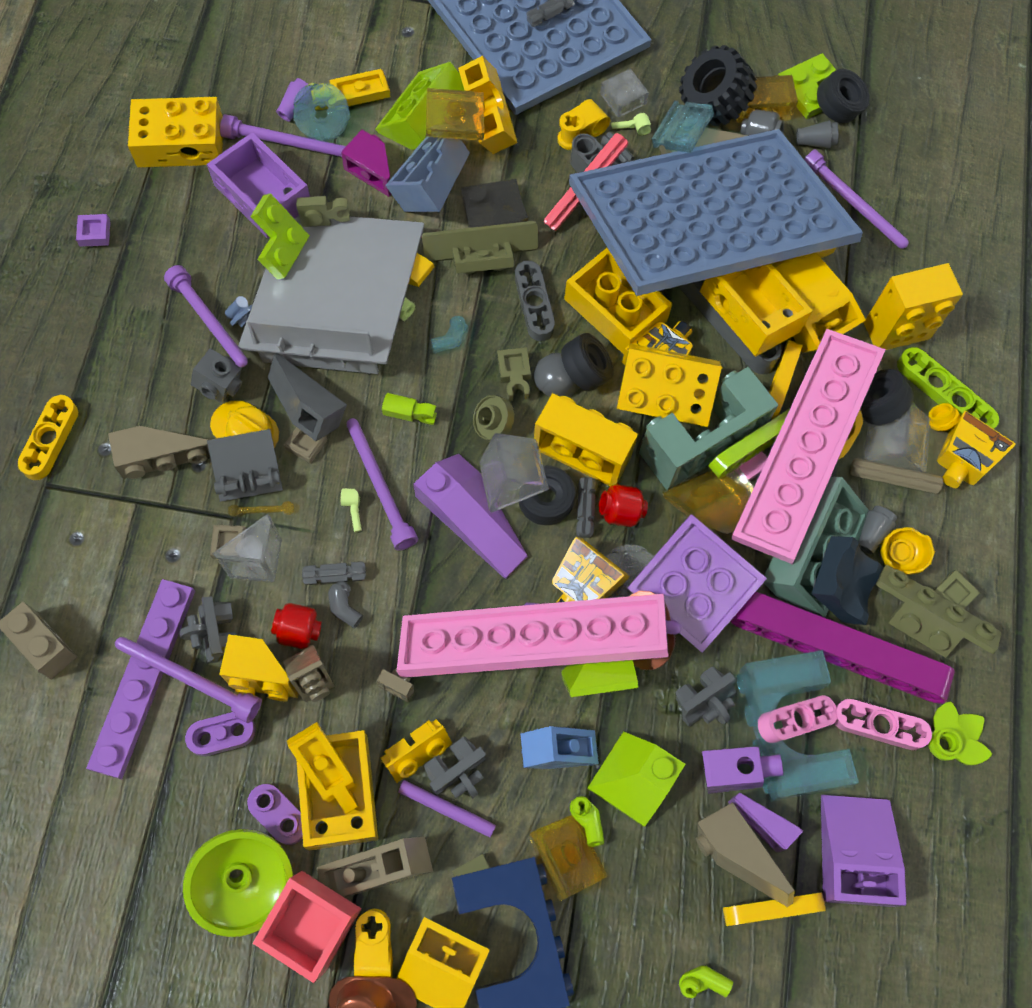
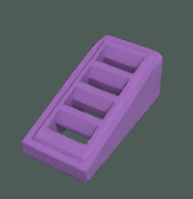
[728,793,803,852]

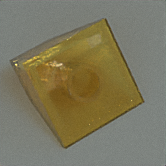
[662,470,749,534]

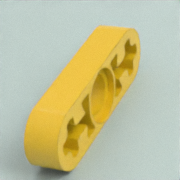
[769,340,803,419]
[18,395,78,480]
[723,892,826,926]

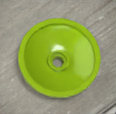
[183,829,293,937]

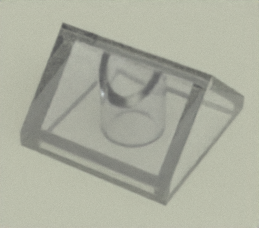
[864,402,931,473]
[479,433,549,513]
[213,514,282,582]

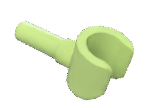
[611,113,651,136]
[341,488,362,532]

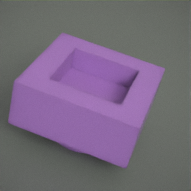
[76,214,110,247]

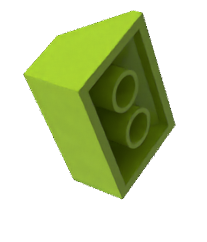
[375,62,466,150]

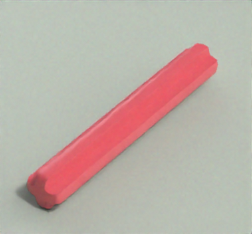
[544,133,628,231]

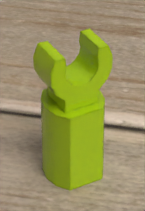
[382,393,437,425]

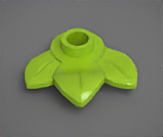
[928,702,992,765]

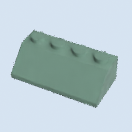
[764,477,869,618]

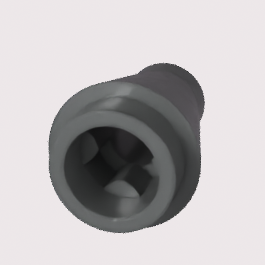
[796,120,838,149]
[858,506,897,554]

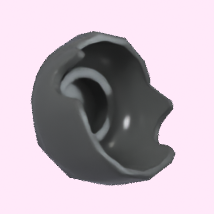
[533,353,580,398]

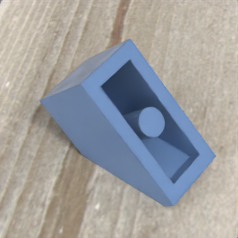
[521,726,599,769]

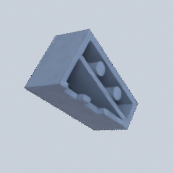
[385,126,470,212]

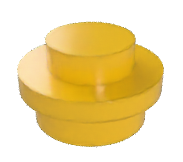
[928,403,960,431]

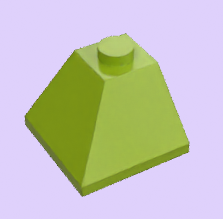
[561,660,638,697]
[587,731,686,827]

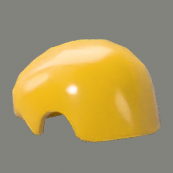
[880,527,935,575]

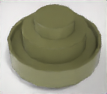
[473,395,514,441]

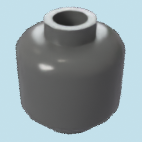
[741,110,784,136]

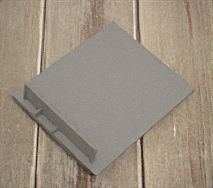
[238,216,424,374]

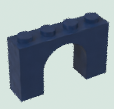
[452,857,574,1008]

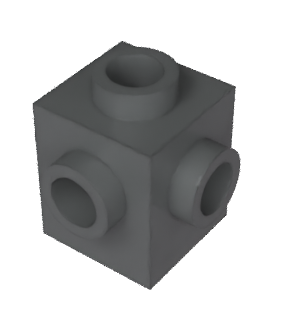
[191,348,242,404]

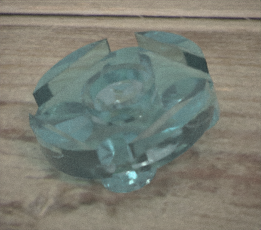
[293,83,351,142]

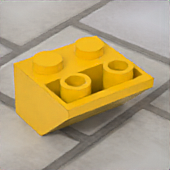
[219,634,299,702]
[397,917,490,1008]

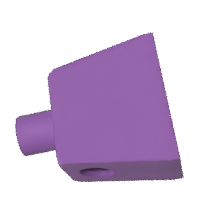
[702,747,783,794]

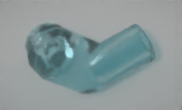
[431,316,468,353]

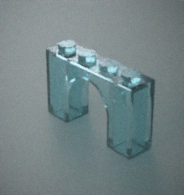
[737,650,859,801]

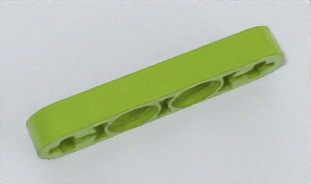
[897,347,999,429]
[709,409,790,479]

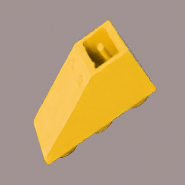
[775,253,866,353]

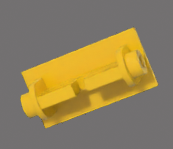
[380,719,452,783]

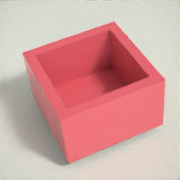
[253,871,362,983]

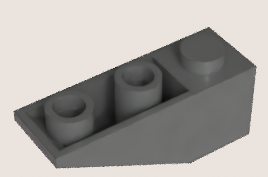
[268,353,347,441]

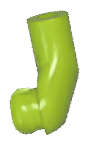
[570,796,604,847]
[679,965,733,998]

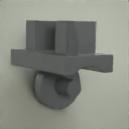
[180,596,236,664]
[675,666,736,727]
[424,736,486,799]

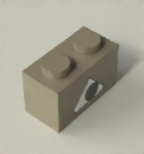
[0,601,77,679]

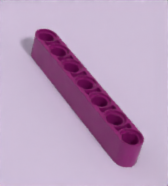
[730,592,955,704]

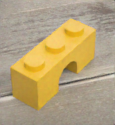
[458,56,518,154]

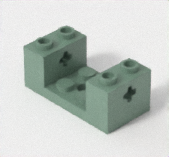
[639,367,778,491]

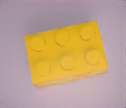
[564,248,672,354]
[533,393,638,486]

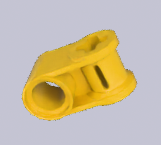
[557,99,611,150]
[354,908,393,978]

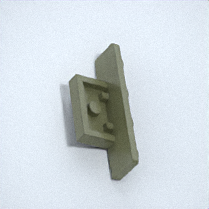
[422,221,538,274]
[876,565,1001,658]

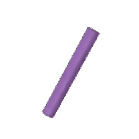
[398,780,496,838]

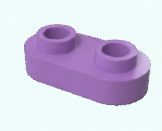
[185,712,256,756]
[247,784,303,845]

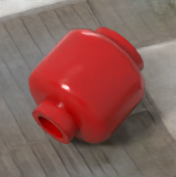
[599,484,648,527]
[271,603,322,649]

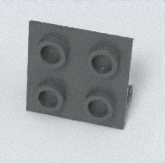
[207,429,283,502]

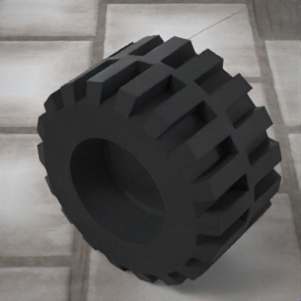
[679,45,757,126]

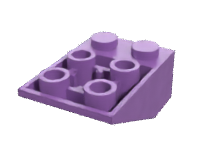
[821,795,906,907]

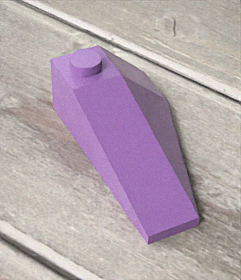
[414,454,527,579]

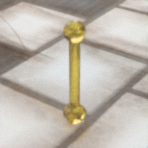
[228,501,294,517]

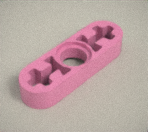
[758,695,837,743]
[834,699,932,750]

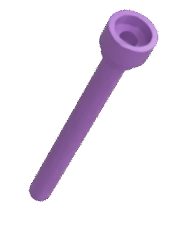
[220,114,346,157]
[804,149,909,249]
[164,265,248,367]
[347,418,419,550]
[115,637,262,723]

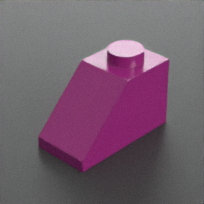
[341,129,391,197]

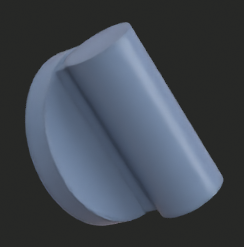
[225,296,253,327]

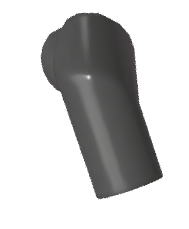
[328,581,363,629]

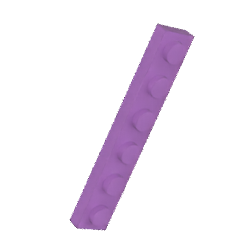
[86,579,195,780]

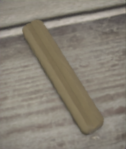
[850,458,943,494]

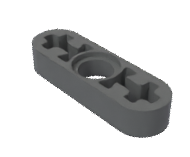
[515,261,555,341]

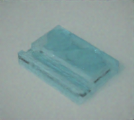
[652,101,714,153]

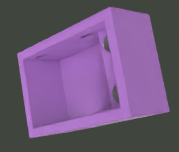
[207,132,310,239]

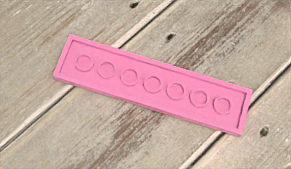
[732,329,886,564]
[397,593,668,678]

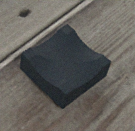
[812,536,884,625]

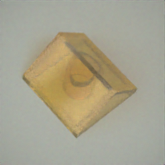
[528,815,608,902]

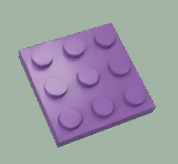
[627,514,767,653]

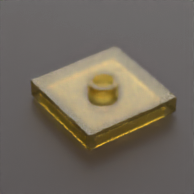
[426,88,484,141]

